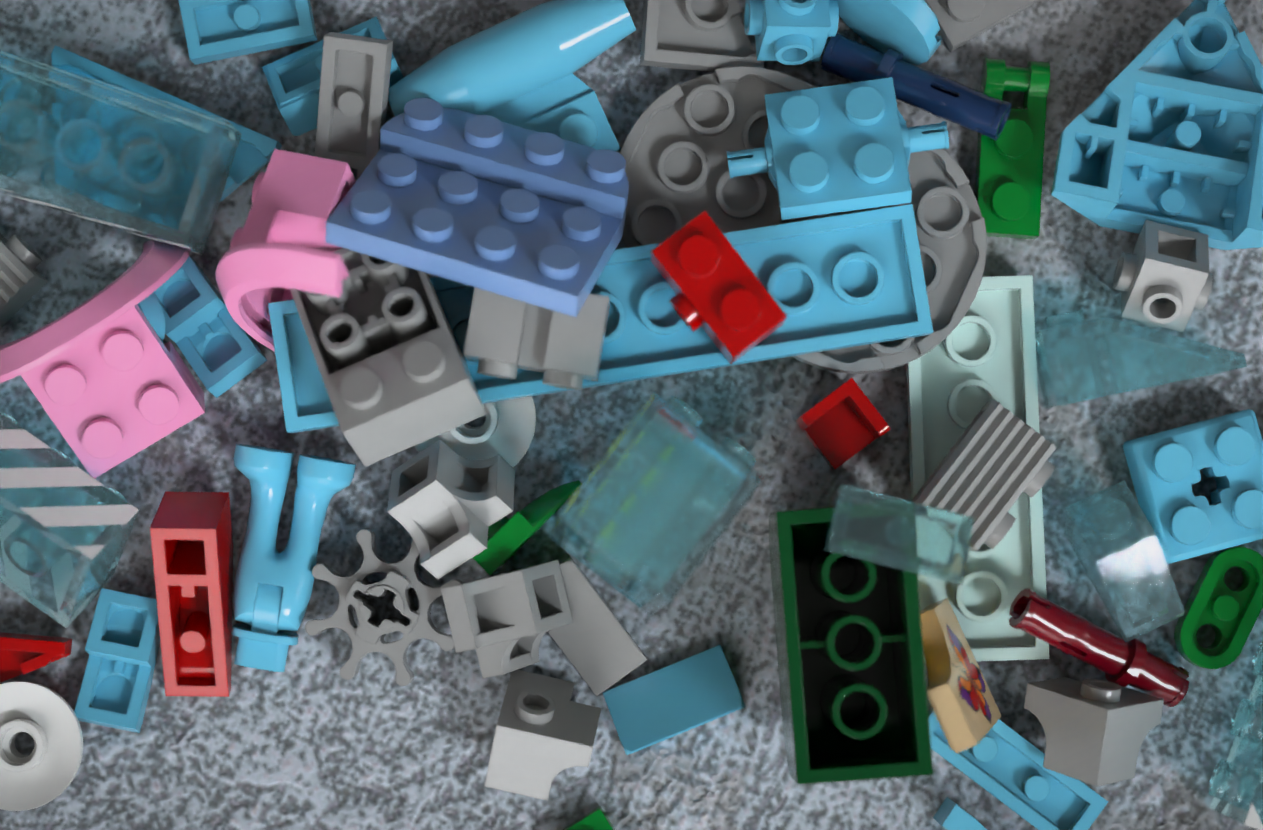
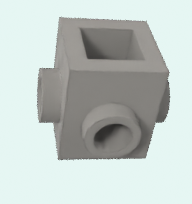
[1113,220,1213,332]

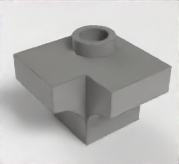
[387,439,515,579]
[441,560,573,678]
[484,670,601,801]
[1024,677,1164,787]

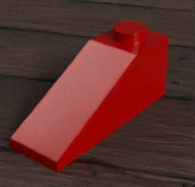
[150,491,233,697]

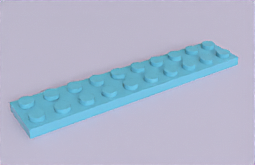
[268,204,933,433]

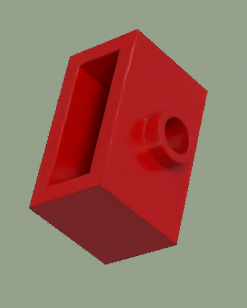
[651,210,787,364]

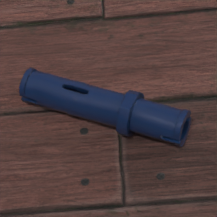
[821,33,1011,141]

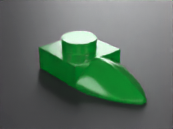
[472,480,583,575]

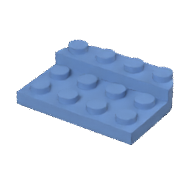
[326,98,629,317]

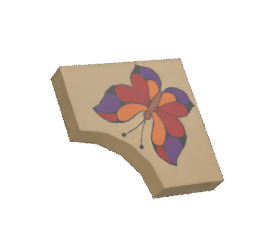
[920,598,1001,753]

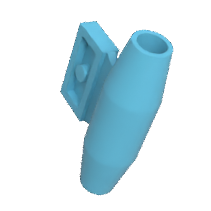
[388,0,636,152]

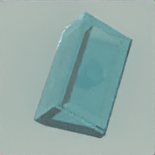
[824,484,974,585]

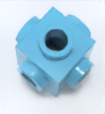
[744,0,839,65]

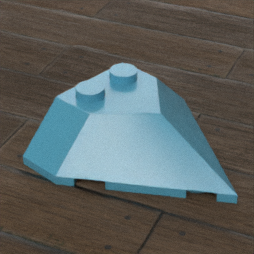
[1051,0,1263,250]

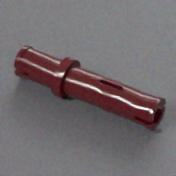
[1009,588,1189,707]

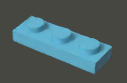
[928,707,1108,830]

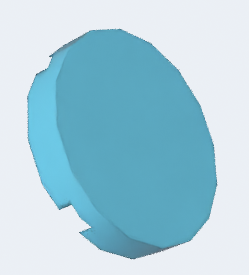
[837,0,942,65]

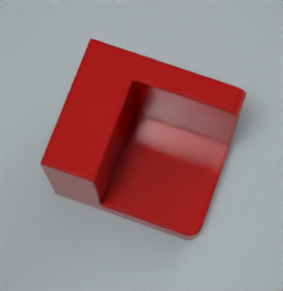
[795,378,891,470]

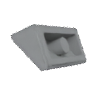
[547,556,647,696]

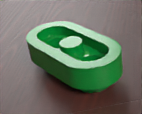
[1174,547,1263,669]

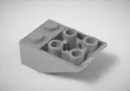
[290,248,487,467]

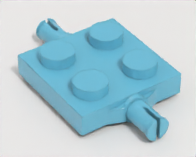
[726,77,949,220]

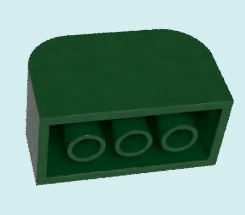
[769,502,933,785]

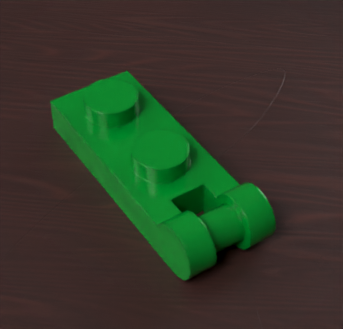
[975,58,1050,239]

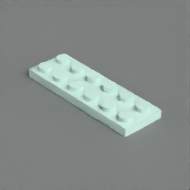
[906,275,1049,663]

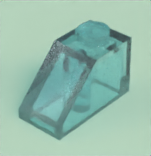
[1065,480,1185,642]

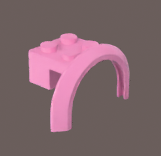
[216,149,356,352]
[0,237,205,479]

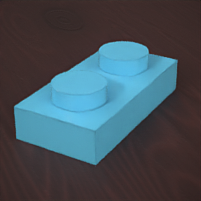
[178,0,318,65]

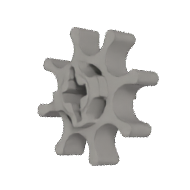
[305,529,463,686]

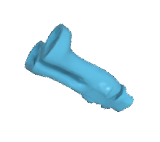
[231,444,356,672]

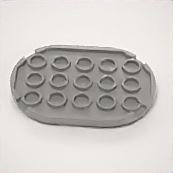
[620,66,987,374]

